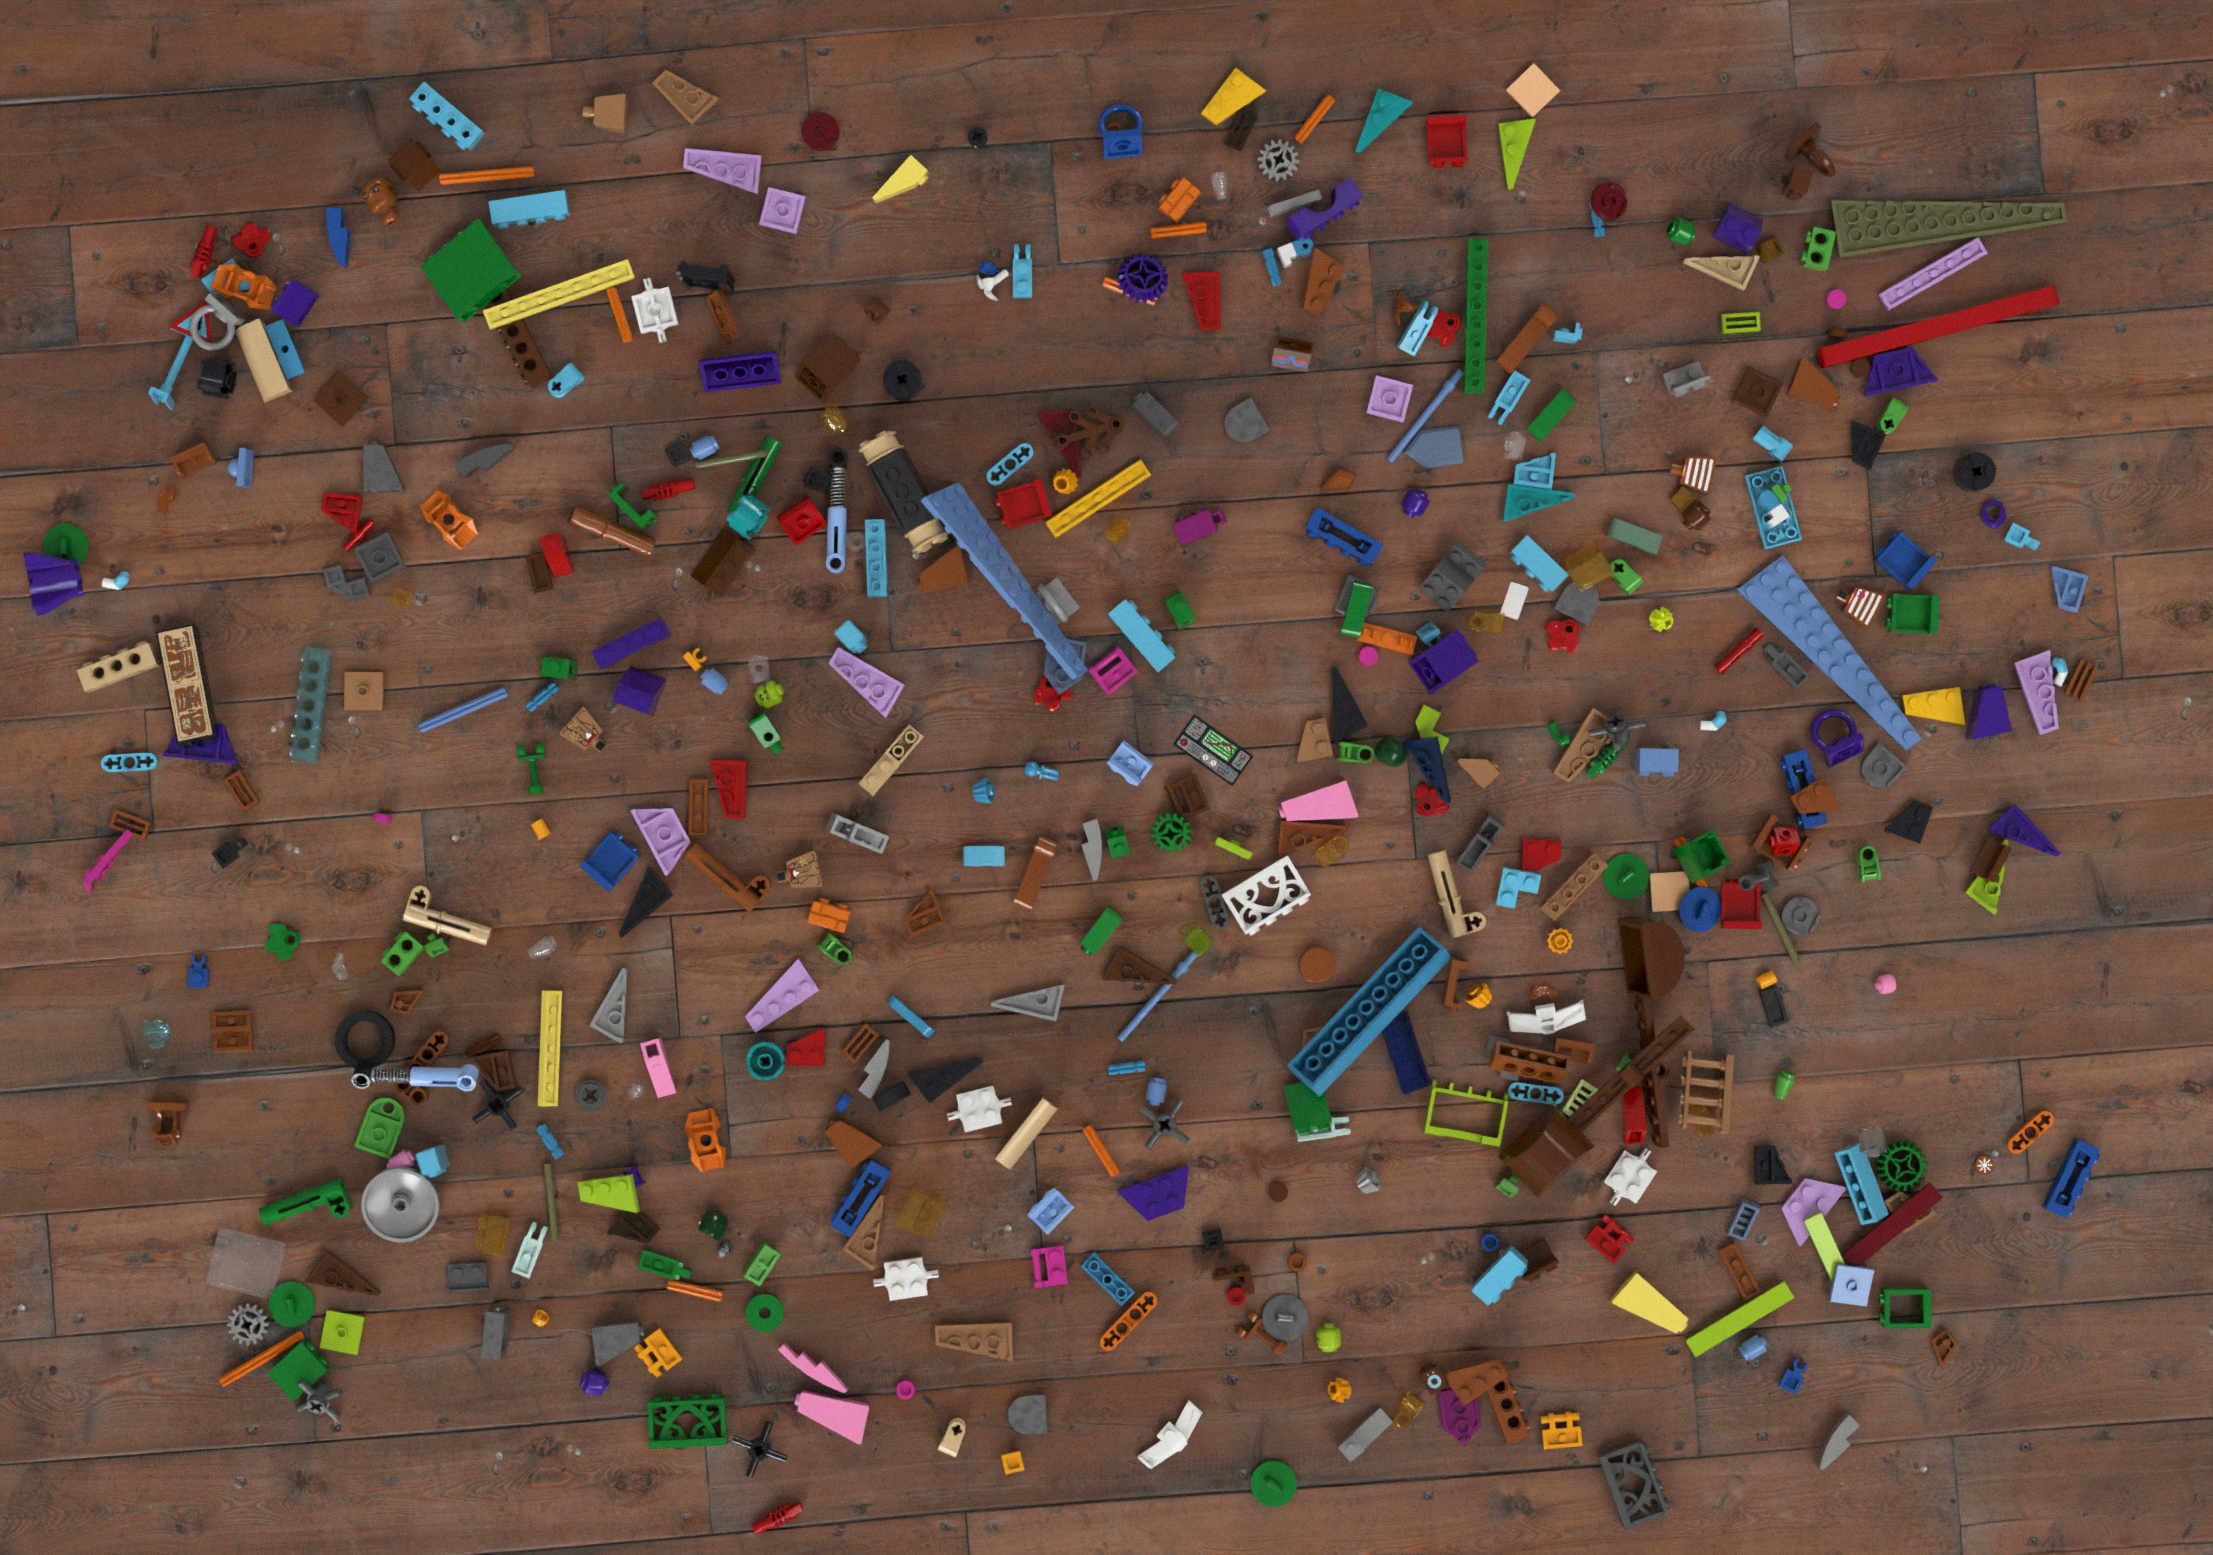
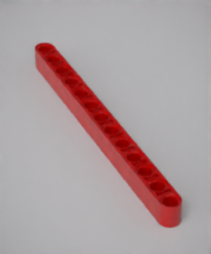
[1817,285,2060,368]

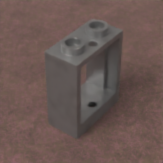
[481,1304,511,1360]

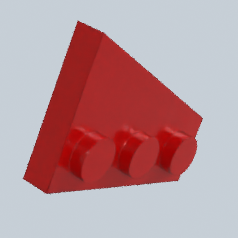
[1182,272,1221,331]
[709,760,748,819]

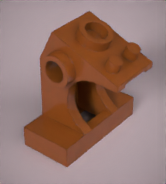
[146,1101,190,1147]

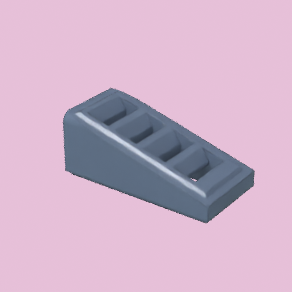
[1727,1197,1761,1242]

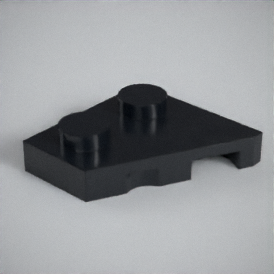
[1851,420,1886,470]
[1884,801,1933,843]
[1754,1145,1792,1185]

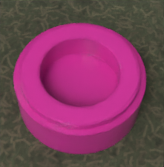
[1826,290,1846,309]
[1358,647,1378,666]
[372,813,392,824]
[896,1379,916,1399]

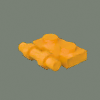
[634,1328,683,1378]
[1540,1411,1582,1450]

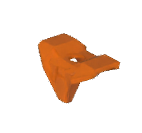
[211,263,277,310]
[420,490,478,550]
[684,1108,726,1172]

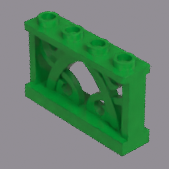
[647,1393,728,1449]

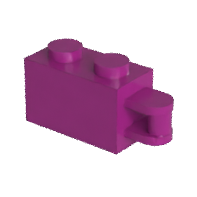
[1173,508,1227,547]

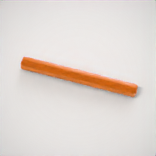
[439,166,535,185]
[219,1331,305,1387]

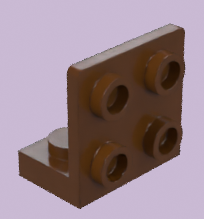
[1519,1238,1560,1282]
[1212,1264,1255,1295]

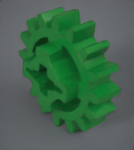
[1151,811,1193,854]

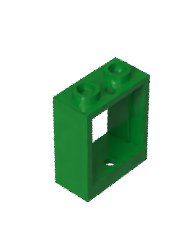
[1878,1287,1931,1328]

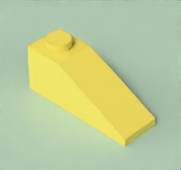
[872,155,929,203]

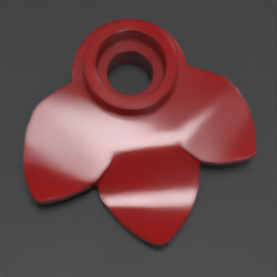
[232,222,270,258]
[1426,310,1461,348]
[1544,619,1579,654]
[1033,676,1072,712]
[1415,782,1450,817]

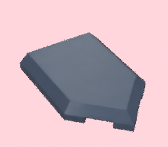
[1404,425,1463,469]
[1043,639,1087,695]

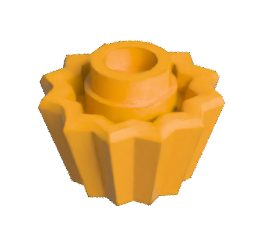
[1053,468,1078,495]
[1546,927,1573,955]
[1466,982,1492,1009]

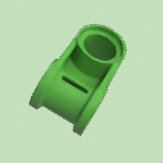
[1876,397,1909,435]
[1608,559,1644,595]
[1337,742,1374,763]
[1856,845,1881,883]
[816,931,853,965]

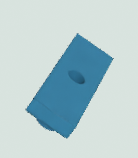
[265,319,306,380]
[1080,1252,1135,1306]

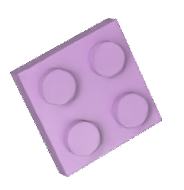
[759,187,806,235]
[1366,375,1413,423]

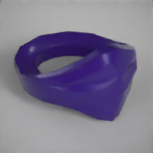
[1980,500,2006,529]

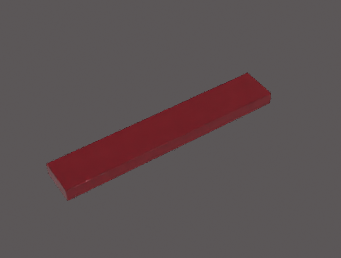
[1841,1182,1943,1266]

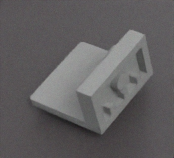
[1662,361,1711,398]

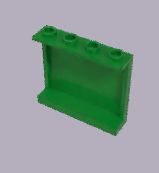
[420,218,522,323]

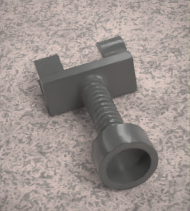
[1739,860,1780,891]

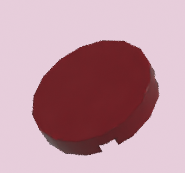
[801,112,840,151]
[1590,182,1628,220]

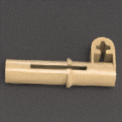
[1427,850,1486,938]
[403,886,492,946]

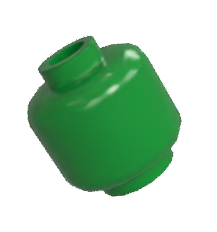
[1666,217,1696,245]

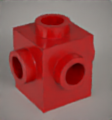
[1768,827,1800,855]

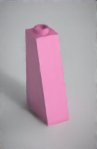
[1278,780,1359,821]
[795,1390,870,1444]

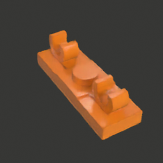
[1357,623,1417,655]

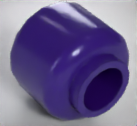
[1401,488,1430,518]
[580,1369,610,1396]

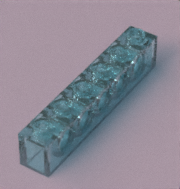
[289,647,332,764]

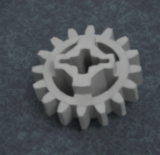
[1258,139,1299,182]
[227,1303,270,1346]

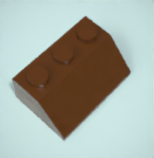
[691,529,755,598]

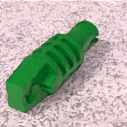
[1586,741,1629,780]

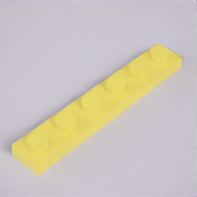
[538,991,562,1107]

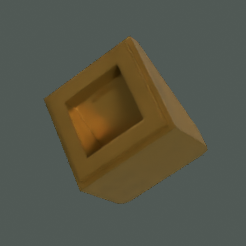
[1755,237,1784,264]

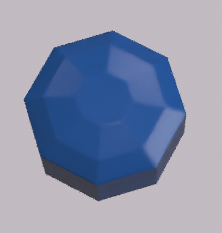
[978,261,997,276]
[836,1093,852,1113]
[1480,1233,1499,1252]

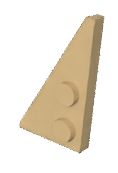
[1683,255,1760,291]

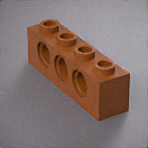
[1489,1041,1571,1085]
[1487,1366,1531,1445]

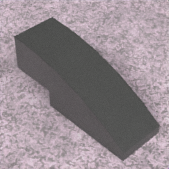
[454,444,516,479]
[1455,813,1505,874]

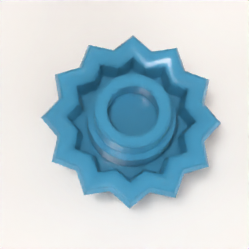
[972,777,995,803]

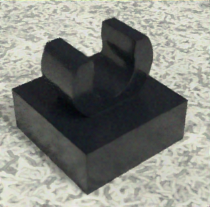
[1202,1228,1225,1251]

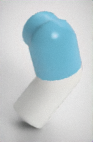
[102,571,130,590]
[2052,657,2068,687]
[1700,711,1727,731]

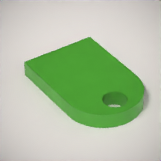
[354,1097,406,1159]

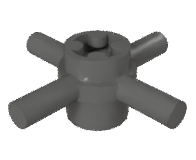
[1589,707,1647,750]
[1139,1099,1190,1150]
[295,1379,343,1421]

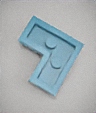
[1496,867,1541,908]

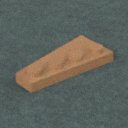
[1551,707,1612,783]
[935,1322,1013,1362]

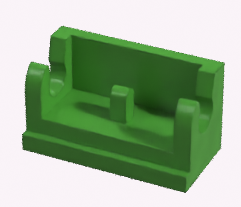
[742,1240,781,1286]

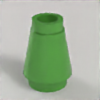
[1774,1070,1796,1100]

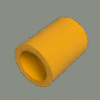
[531,819,551,840]
[1756,970,1777,990]

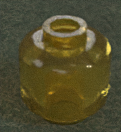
[819,406,848,434]

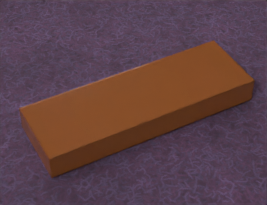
[688,779,709,836]
[1717,1241,1762,1301]

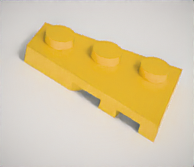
[1201,68,1266,126]
[1901,687,1965,725]

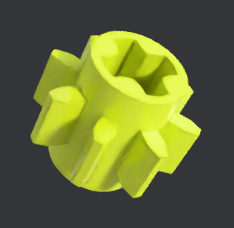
[1649,607,1673,632]

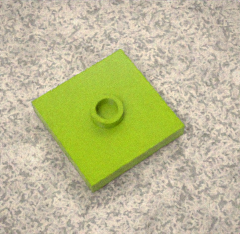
[1214,837,1253,860]
[320,1309,366,1355]

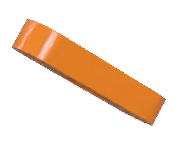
[2006,1110,2054,1154]

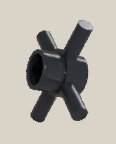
[472,1079,524,1130]

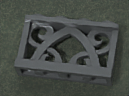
[1597,1440,1670,1530]

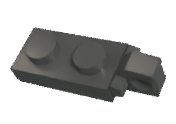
[1763,643,1811,690]

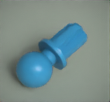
[1024,761,1060,781]

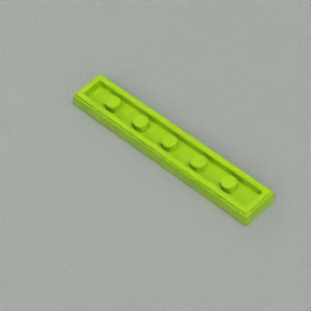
[1685,1281,1795,1357]

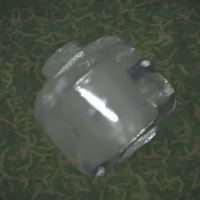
[626,1079,648,1100]

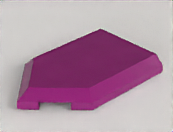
[1438,1388,1482,1446]

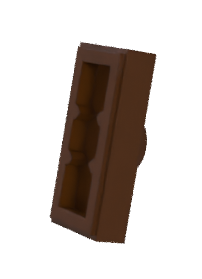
[525,552,554,594]

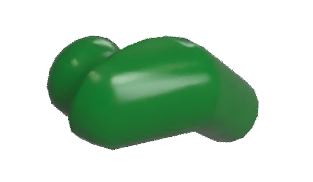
[1548,722,1571,746]

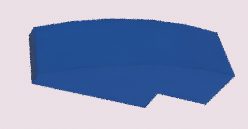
[326,207,351,269]

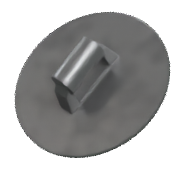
[1262,1294,1308,1341]

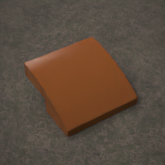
[212,1010,253,1053]

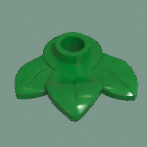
[263,923,301,961]

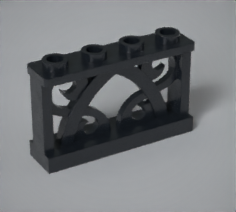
[677,260,735,296]

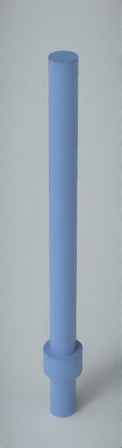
[1386,369,1464,463]
[1117,951,1198,1042]

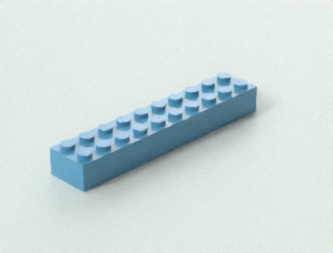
[1287,927,1452,1097]

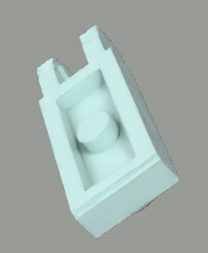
[1297,1117,1351,1142]
[511,1222,548,1279]

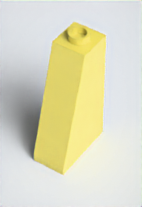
[1609,1271,1689,1333]

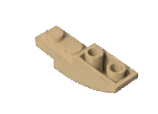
[859,724,924,796]

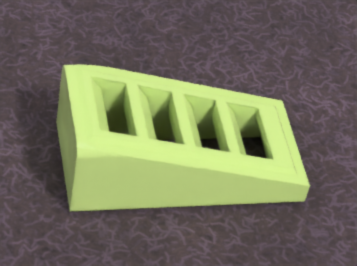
[1561,1079,1598,1116]

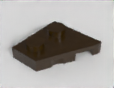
[607,1211,660,1244]

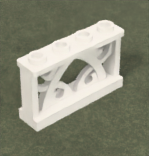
[1222,855,1311,936]

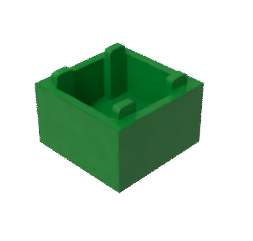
[1673,829,1731,883]

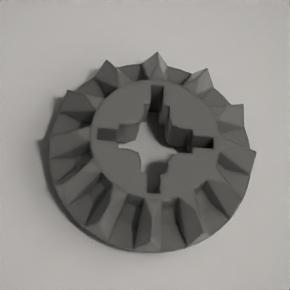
[575,1080,606,1110]

